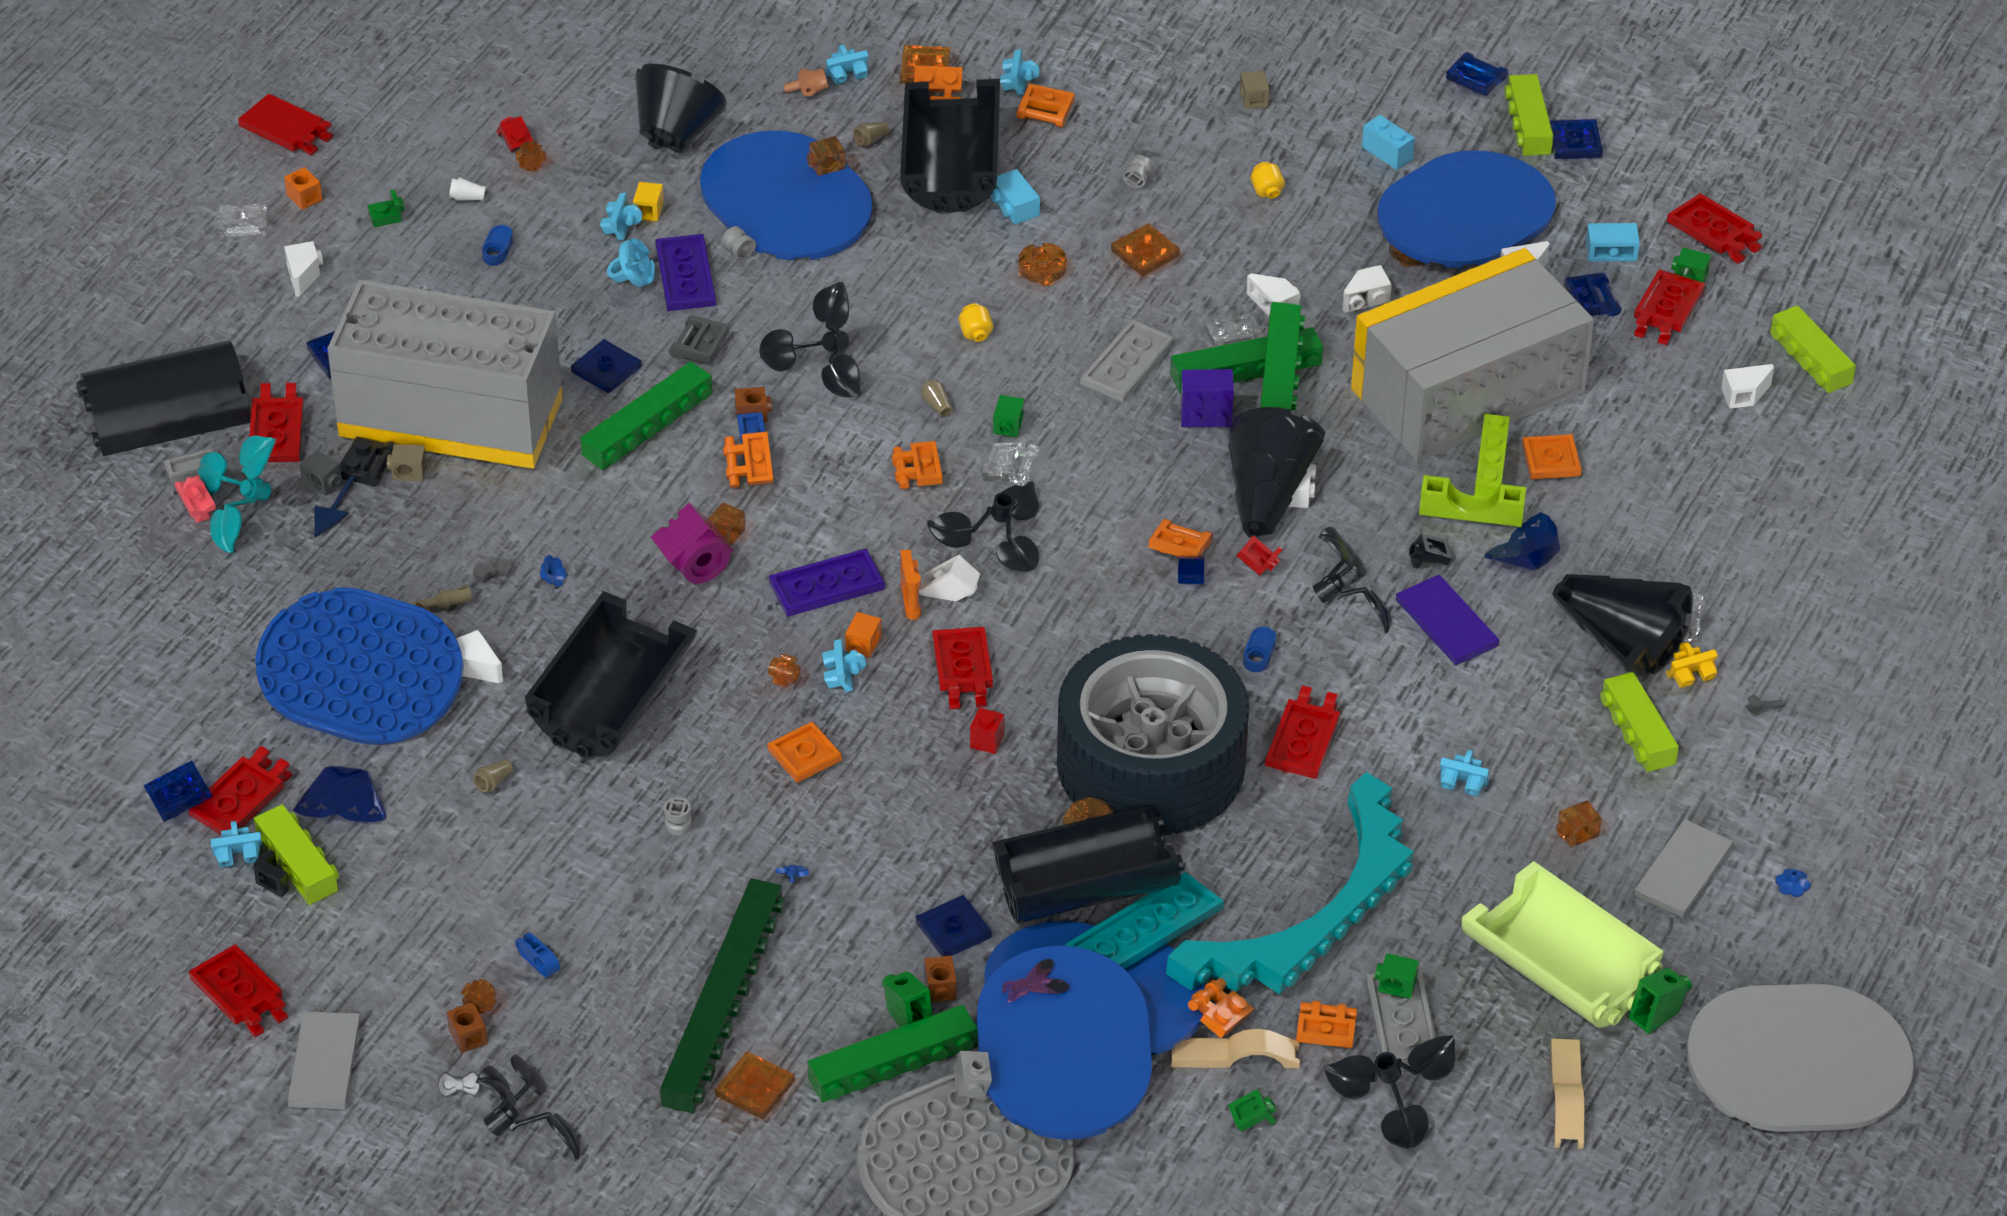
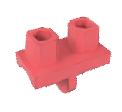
[174,475,216,523]

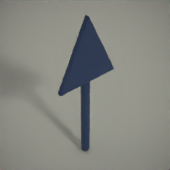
[314,476,355,538]

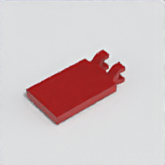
[238,94,333,156]
[1667,193,1762,264]
[1634,269,1705,345]
[249,383,304,462]
[932,627,993,709]
[1265,685,1340,779]
[188,746,292,835]
[188,944,288,1038]

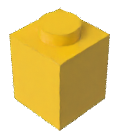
[633,182,664,222]

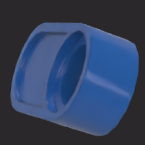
[482,225,513,266]
[1243,626,1276,672]
[515,932,560,978]

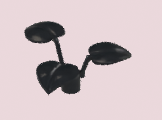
[759,282,861,397]
[927,481,1039,571]
[1313,526,1391,633]
[1324,1035,1456,1149]
[476,1054,580,1161]

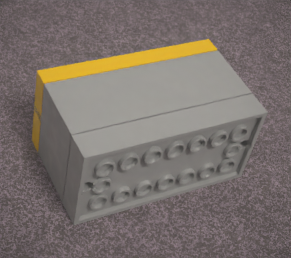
[1351,248,1594,462]
[328,280,563,469]

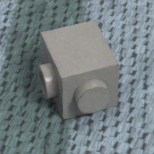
[953,1051,992,1098]

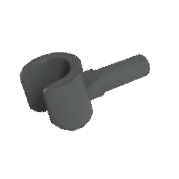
[1745,695,1784,716]

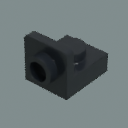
[1409,533,1452,569]
[253,849,289,897]

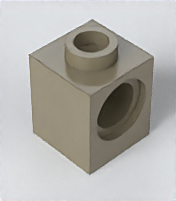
[1240,71,1269,109]
[387,444,426,482]

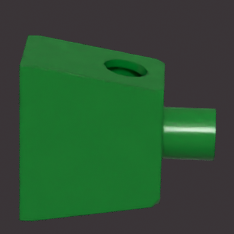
[1628,968,1692,1034]
[882,971,933,1027]

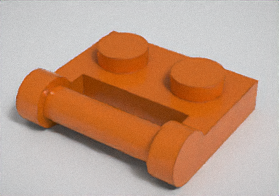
[1017,84,1075,128]
[1148,519,1213,562]
[900,549,921,620]

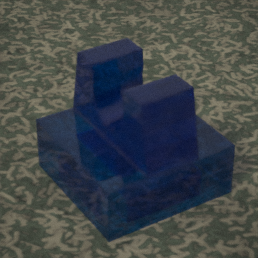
[1178,556,1205,584]

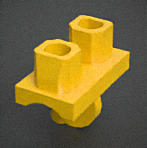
[1666,642,1718,688]

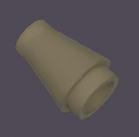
[853,121,890,146]
[921,380,953,417]
[473,759,513,793]

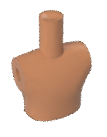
[783,68,829,96]

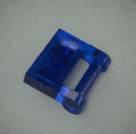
[1446,52,1508,96]
[1564,273,1622,316]

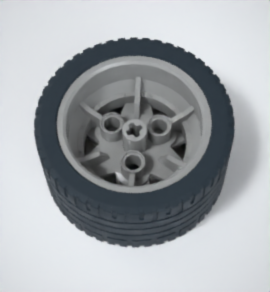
[1057,634,1249,835]

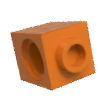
[284,167,323,210]
[845,612,882,658]

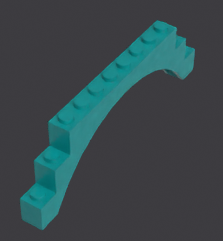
[1166,772,1414,995]

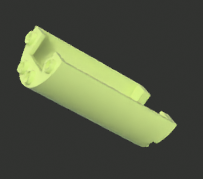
[1462,861,1664,1028]

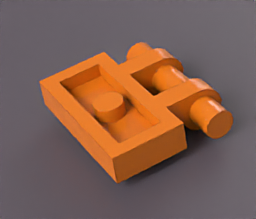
[914,65,963,100]
[723,432,773,488]
[891,441,942,489]
[1188,978,1254,1038]
[1296,1000,1357,1048]

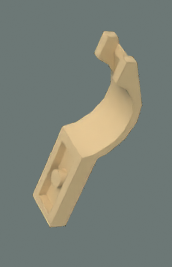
[1171,1029,1300,1068]
[1550,1039,1584,1149]

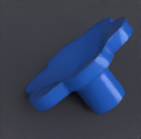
[540,555,567,587]
[1775,869,1811,897]

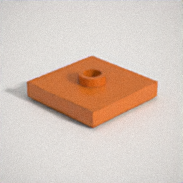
[1522,434,1582,479]
[767,721,842,783]

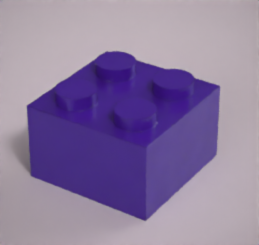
[1180,369,1234,427]

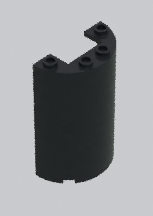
[900,79,1000,213]
[76,340,251,456]
[525,591,697,757]
[992,805,1184,924]

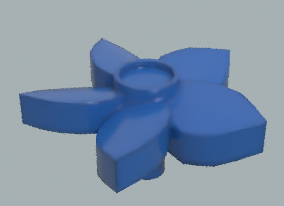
[775,865,809,883]

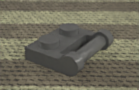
[669,315,729,364]

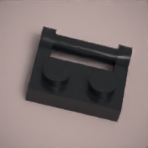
[340,436,396,487]

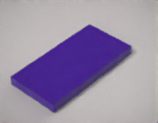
[655,234,716,311]
[769,548,885,617]
[1396,574,1499,666]

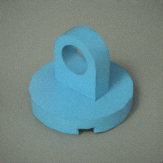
[607,238,655,287]

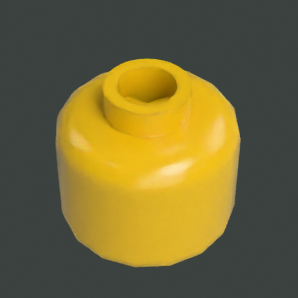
[1250,162,1285,199]
[958,303,994,342]

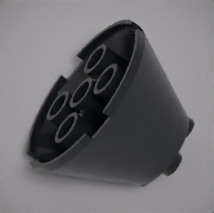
[635,64,727,153]

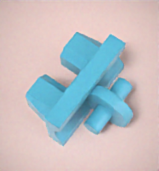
[824,44,869,85]
[1000,49,1040,95]
[600,192,643,240]
[822,639,866,692]
[1440,749,1490,797]
[210,821,263,868]

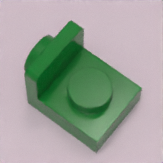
[367,189,405,228]
[1228,1089,1277,1132]

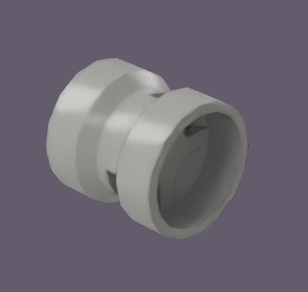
[1123,155,1153,189]
[722,226,756,260]
[664,797,692,835]

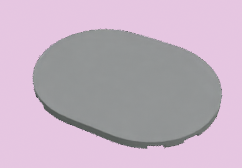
[1686,984,1913,1132]
[857,1073,1075,1216]

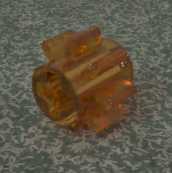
[516,141,546,171]
[768,653,801,687]
[461,979,497,1014]

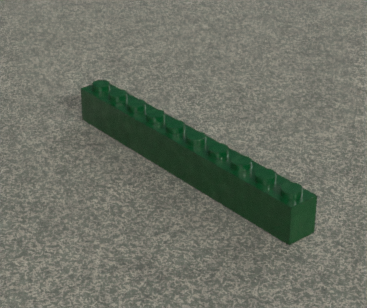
[660,878,786,1114]

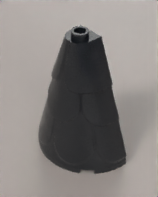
[1228,407,1326,537]
[1552,574,1693,676]

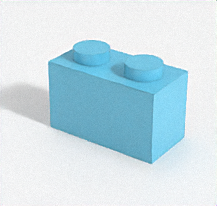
[1362,115,1415,170]
[990,169,1040,225]
[1586,223,1640,261]

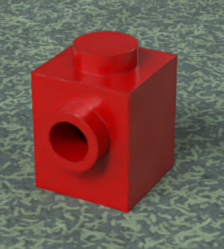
[970,707,1005,754]

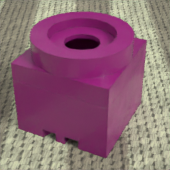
[651,502,734,585]

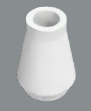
[449,177,486,201]

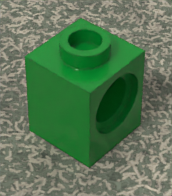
[1671,247,1711,283]
[993,395,1024,437]
[1375,953,1419,999]

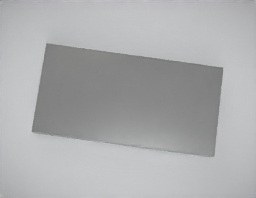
[1080,320,1174,402]
[1634,819,1733,918]
[1366,970,1436,1066]
[287,1011,361,1109]

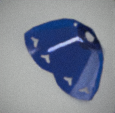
[1484,512,1561,571]
[293,766,386,822]

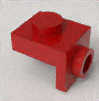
[496,116,534,152]
[1236,535,1283,576]

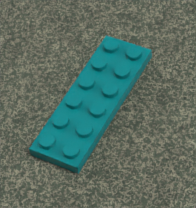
[1065,872,1224,969]

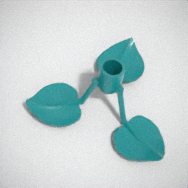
[197,436,276,553]

